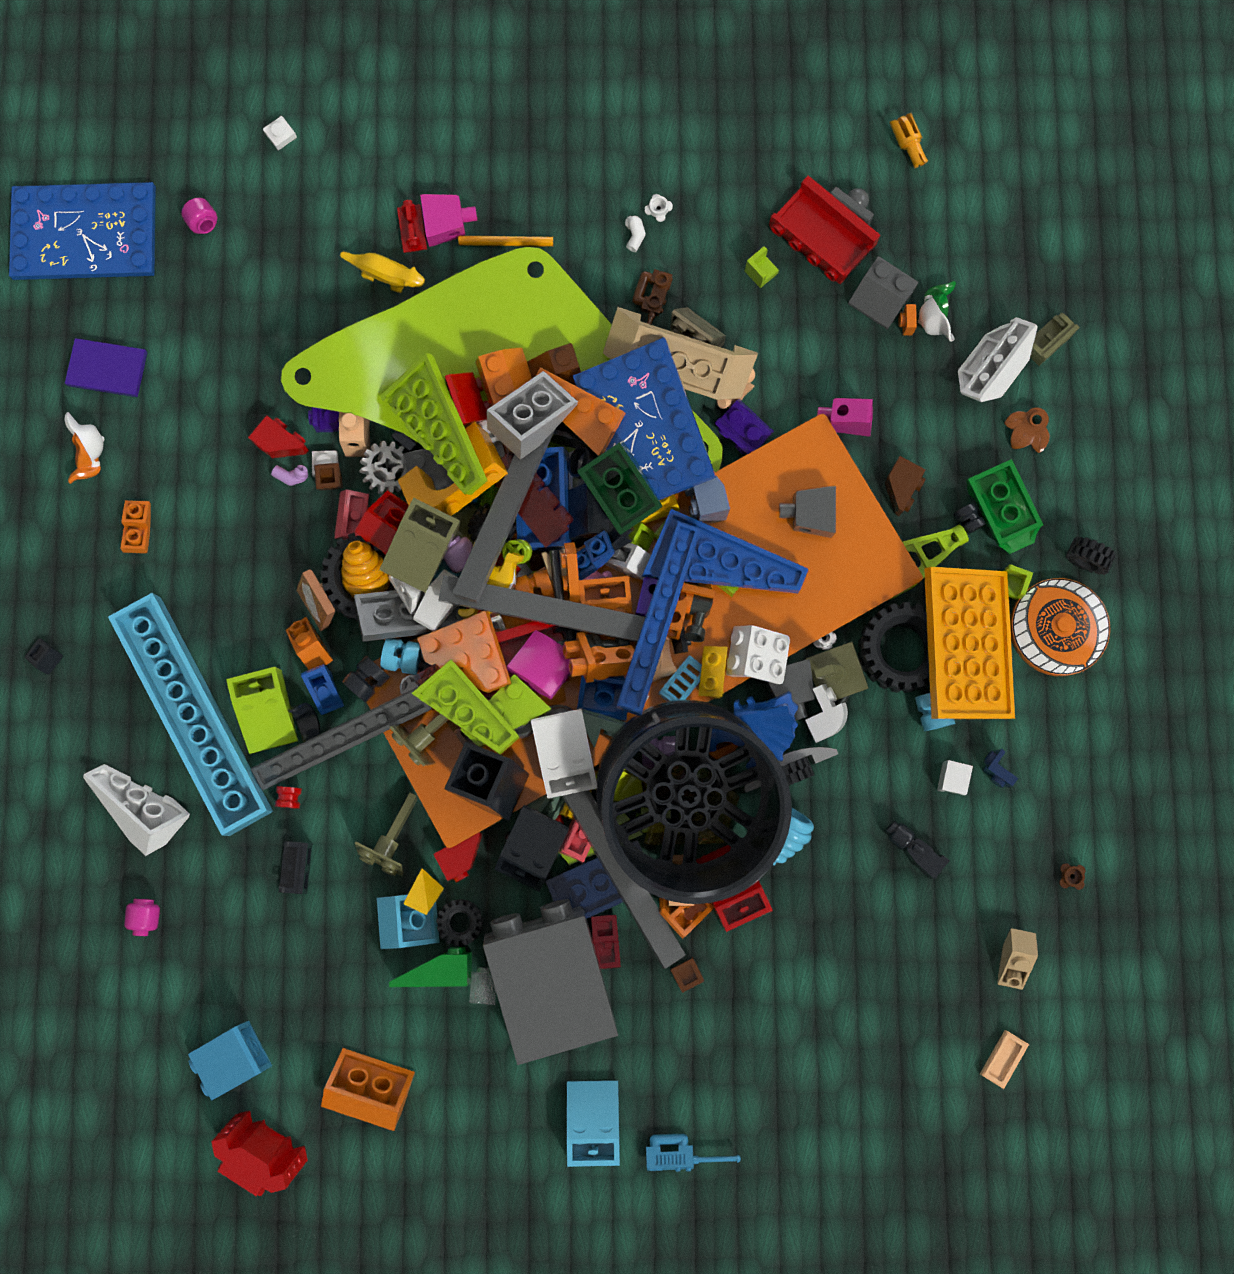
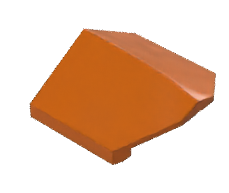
[659,897,714,939]

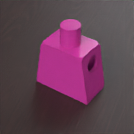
[420,194,477,247]
[817,398,873,436]

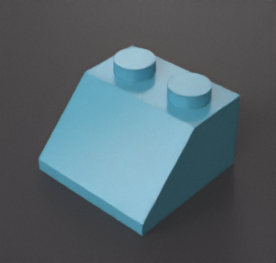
[377,895,440,949]

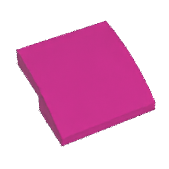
[507,630,577,699]

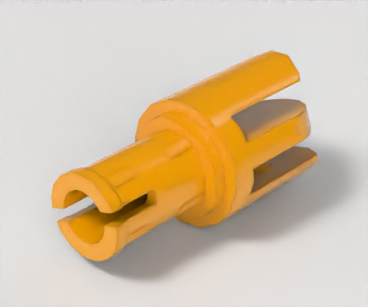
[889,113,928,168]

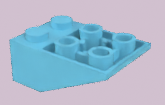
[567,1080,620,1167]

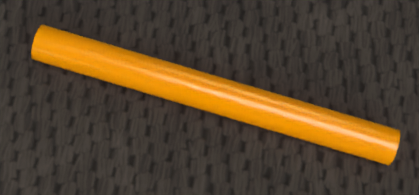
[458,236,553,247]

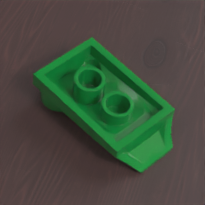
[966,459,1043,554]

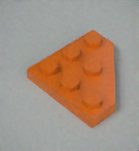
[418,611,511,693]

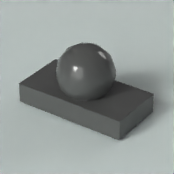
[831,187,874,225]

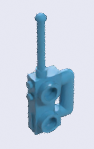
[646,1134,741,1172]

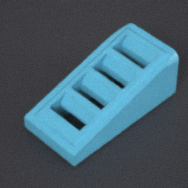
[658,655,702,702]

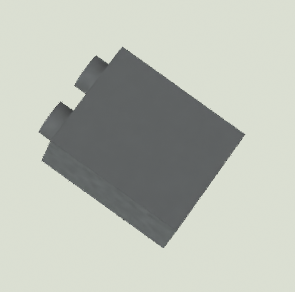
[483,899,618,1065]

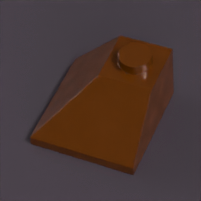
[527,343,581,386]

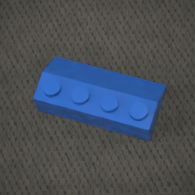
[516,447,572,551]

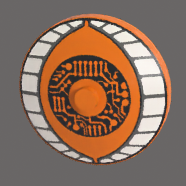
[1010,578,1110,676]

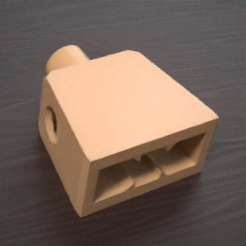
[339,412,370,457]

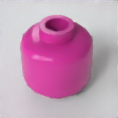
[181,198,218,234]
[124,899,160,936]

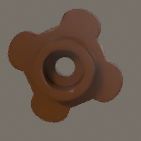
[1059,863,1086,890]

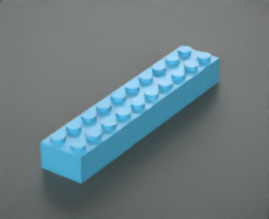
[108,593,274,836]

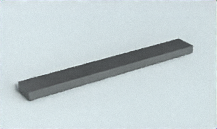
[452,430,555,604]
[438,575,645,642]
[251,685,433,791]
[562,790,685,969]

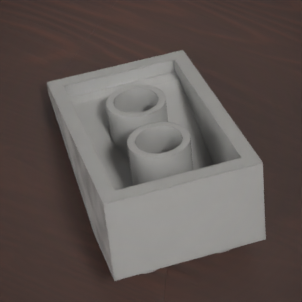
[487,371,578,460]

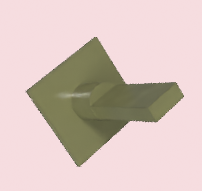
[806,642,869,700]
[389,714,449,766]
[355,793,417,876]

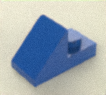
[301,664,344,715]

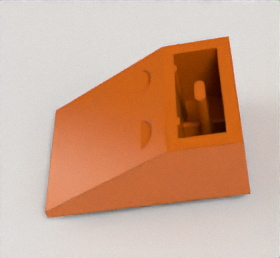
[579,576,635,650]

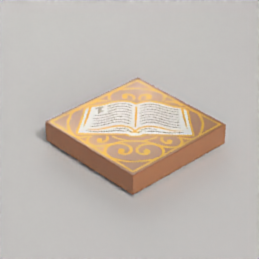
[297,570,335,631]

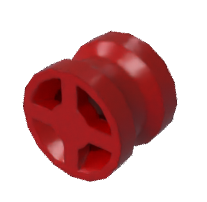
[274,786,302,809]

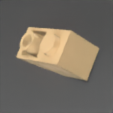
[997,928,1038,990]

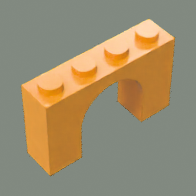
[398,422,508,516]

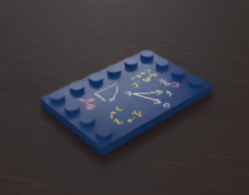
[9,182,156,280]
[573,337,717,500]

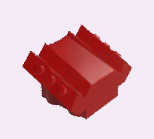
[211,1111,308,1196]

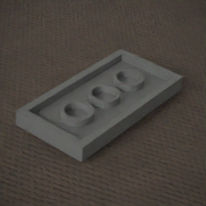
[354,587,463,642]

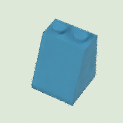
[188,1021,272,1101]

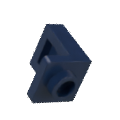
[982,748,1018,788]

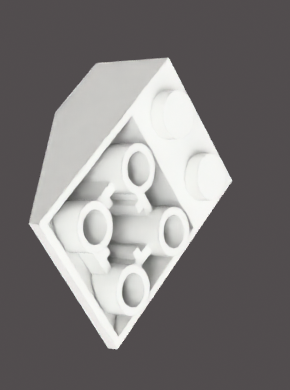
[531,709,597,799]

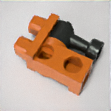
[667,581,716,642]
[563,632,635,683]

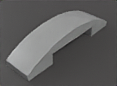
[742,747,838,793]

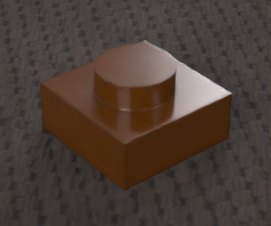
[670,957,704,993]

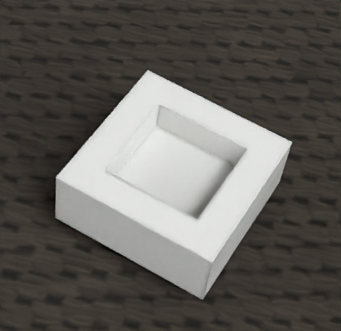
[263,116,297,150]
[312,451,338,477]

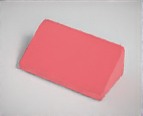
[335,489,369,540]
[559,819,591,862]

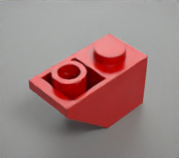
[248,415,309,458]

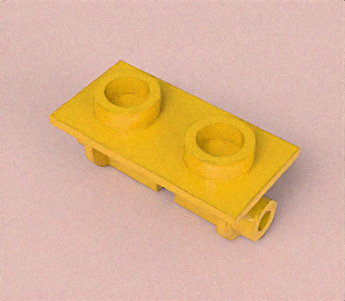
[698,646,728,699]

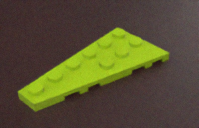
[379,353,488,495]

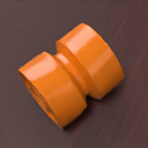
[515,569,554,598]

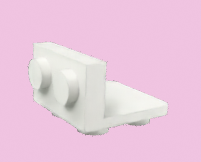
[726,625,790,684]

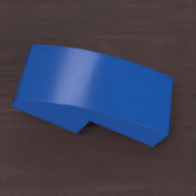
[577,530,615,580]

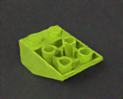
[226,667,298,754]

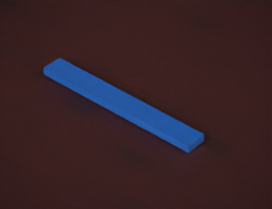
[616,521,701,716]

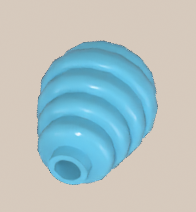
[773,808,814,865]

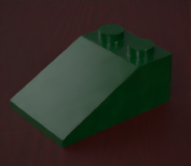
[578,441,663,535]

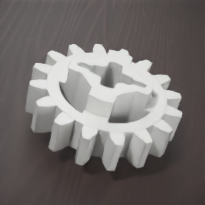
[359,441,408,494]

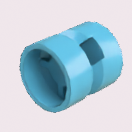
[380,638,422,675]
[915,693,956,731]

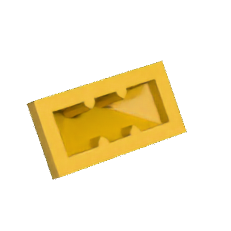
[404,869,444,915]

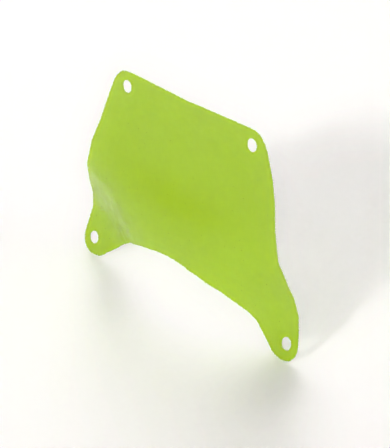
[281,247,722,574]

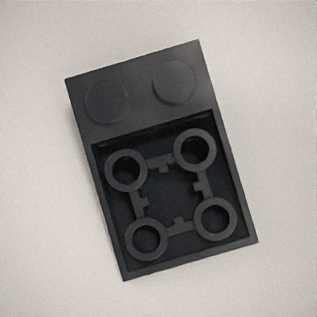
[495,805,570,892]

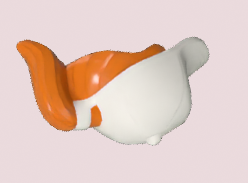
[64,412,105,484]

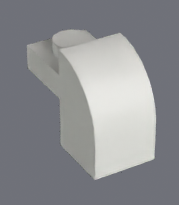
[805,684,848,743]

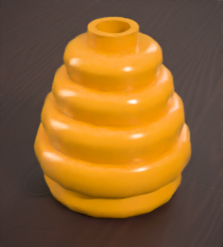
[341,541,391,598]

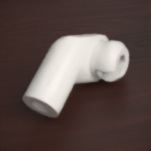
[625,216,646,252]

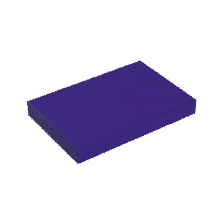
[65,338,147,397]

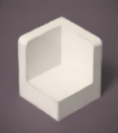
[937,760,973,795]

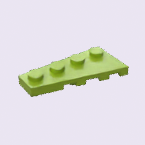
[412,659,520,754]

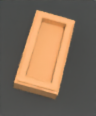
[980,1030,1029,1089]

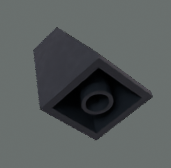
[444,741,529,821]

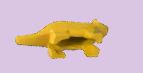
[340,252,425,293]

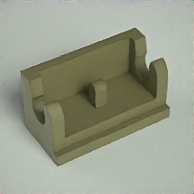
[1030,313,1080,366]

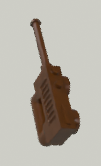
[632,269,673,325]

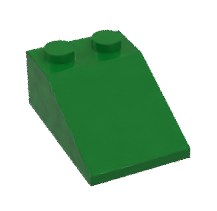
[389,947,472,987]

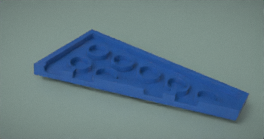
[642,509,808,594]

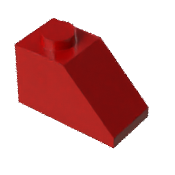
[433,831,482,883]

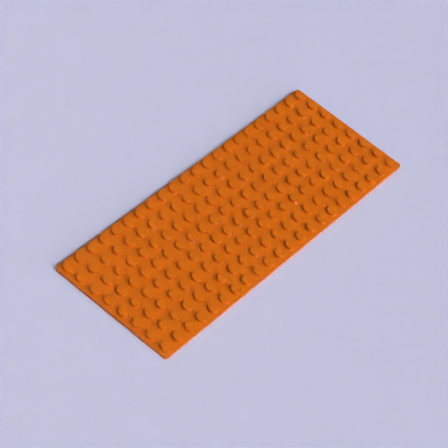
[365,414,923,848]

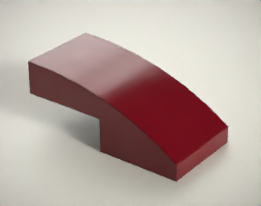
[591,915,621,969]

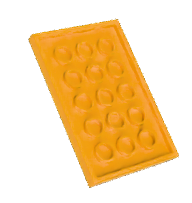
[924,567,1015,719]

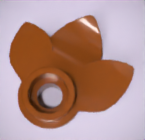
[1004,408,1050,453]

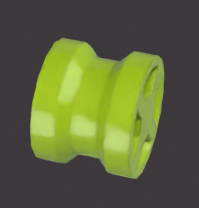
[502,539,532,565]

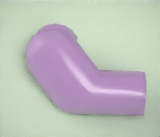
[271,465,308,486]

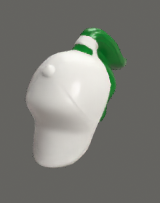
[918,281,956,342]

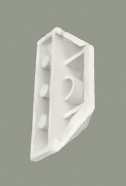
[958,317,1037,402]

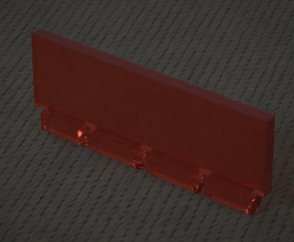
[494,453,574,548]

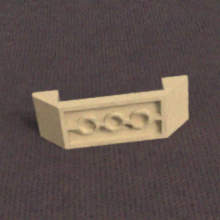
[603,307,758,400]

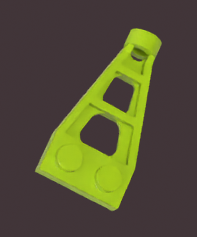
[890,525,969,600]

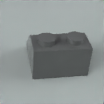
[848,256,919,330]

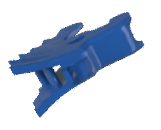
[709,691,798,769]

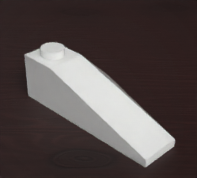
[83,764,190,856]

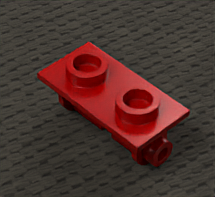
[397,200,427,253]

